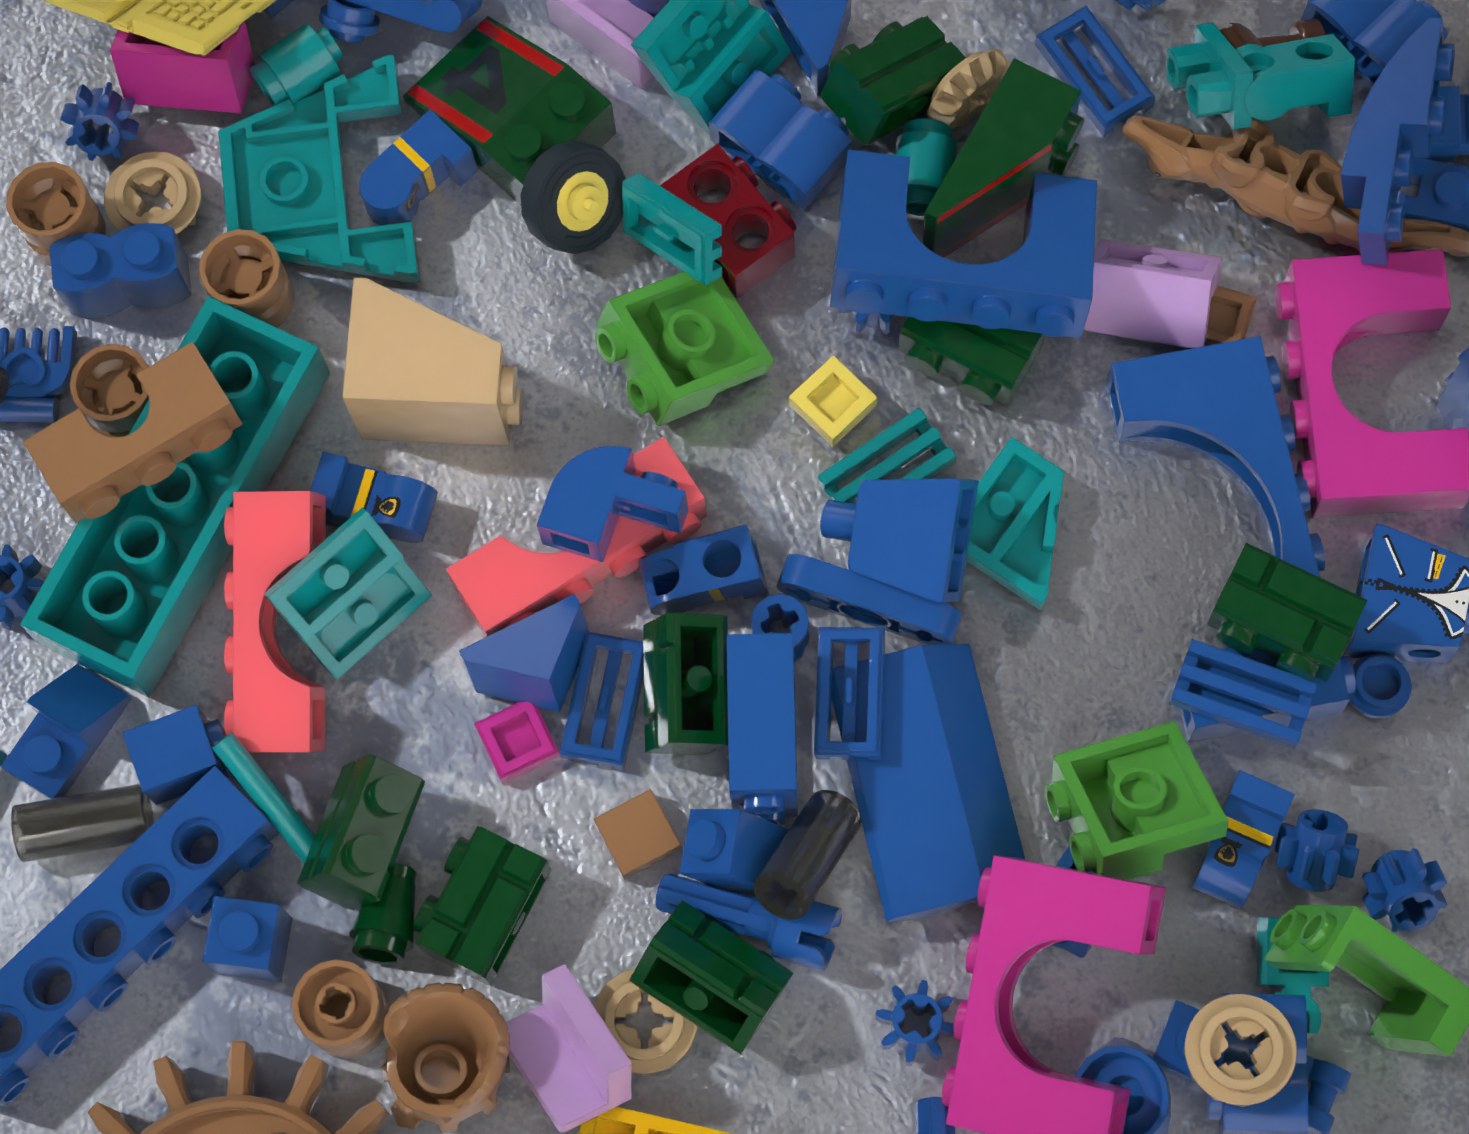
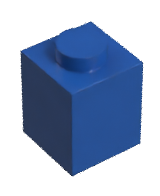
[122,705,229,805]
[679,809,790,894]
[202,896,293,982]

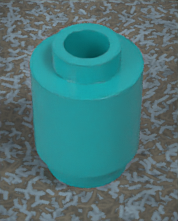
[249,23,343,106]
[894,119,957,216]

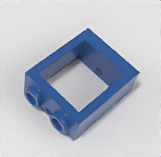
[726,633,798,826]

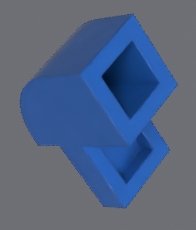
[537,446,688,562]

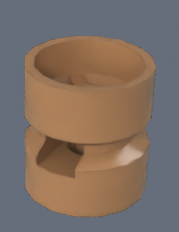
[6,162,106,266]
[199,229,295,328]
[69,344,149,437]
[291,959,390,1059]

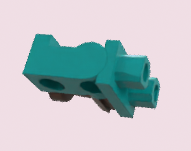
[1166,18,1355,130]

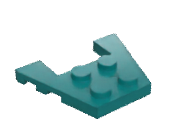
[218,55,420,283]

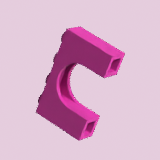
[1275,249,1469,519]
[942,856,1166,1134]

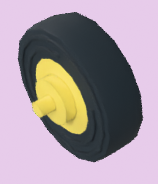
[521,141,626,254]

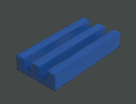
[1035,5,1156,137]
[814,627,886,760]
[559,631,644,770]
[1169,639,1318,749]

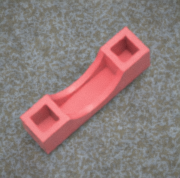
[446,437,707,637]
[224,491,326,753]

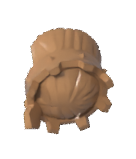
[381,982,510,1132]

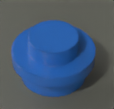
[319,0,380,42]
[1349,654,1412,719]

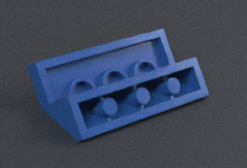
[832,644,1025,922]

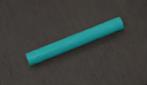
[212,732,315,863]

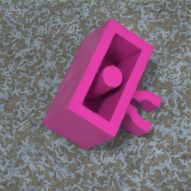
[110,21,255,114]

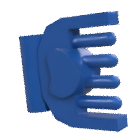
[0,326,77,423]

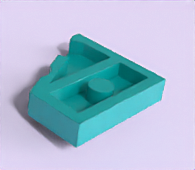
[966,437,1064,611]

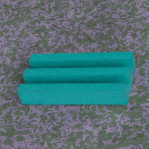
[622,173,722,285]
[817,407,957,503]

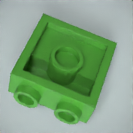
[595,272,774,426]
[1045,721,1228,880]

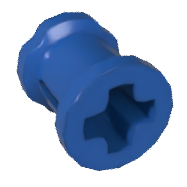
[751,594,810,663]

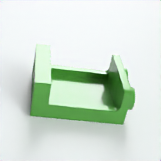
[1265,905,1469,1057]

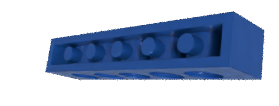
[0,766,279,1107]

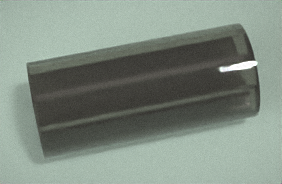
[11,784,154,863]
[754,790,862,920]

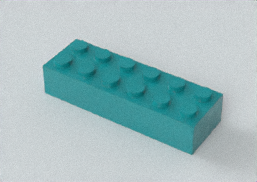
[20,296,330,698]

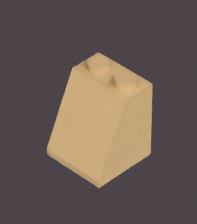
[342,278,524,446]

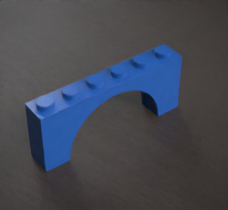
[1106,336,1356,743]

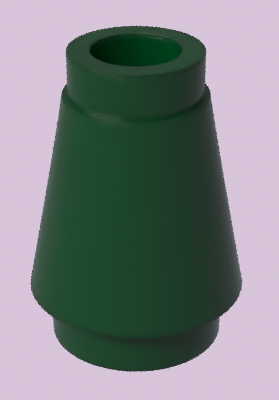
[349,863,417,965]

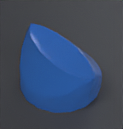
[1075,1037,1171,1134]

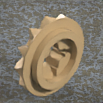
[927,49,1011,129]
[104,151,204,237]
[594,968,697,1076]
[1184,994,1297,1107]

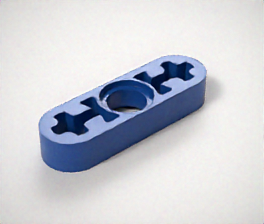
[776,554,962,645]

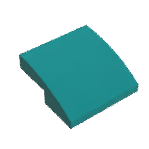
[631,0,791,135]
[264,508,432,680]

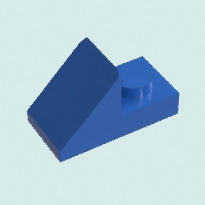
[0,664,132,805]

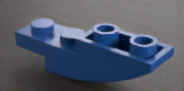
[1341,18,1455,265]

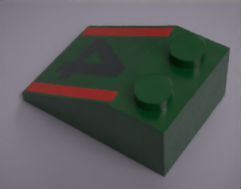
[403,16,616,206]
[923,58,1084,258]

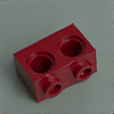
[660,143,797,299]

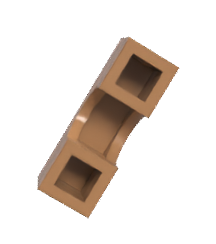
[23,341,243,523]

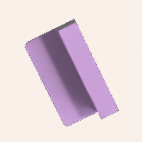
[546,0,654,89]
[1084,239,1223,348]
[506,964,632,1132]

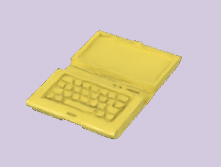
[43,0,276,56]

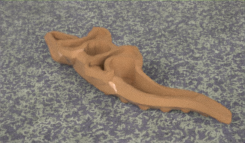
[1122,115,1469,257]

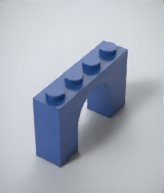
[830,149,1097,338]

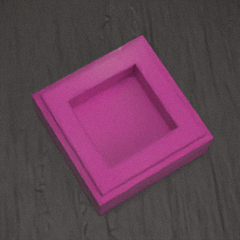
[474,701,560,784]

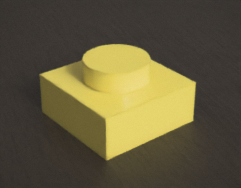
[788,355,878,447]

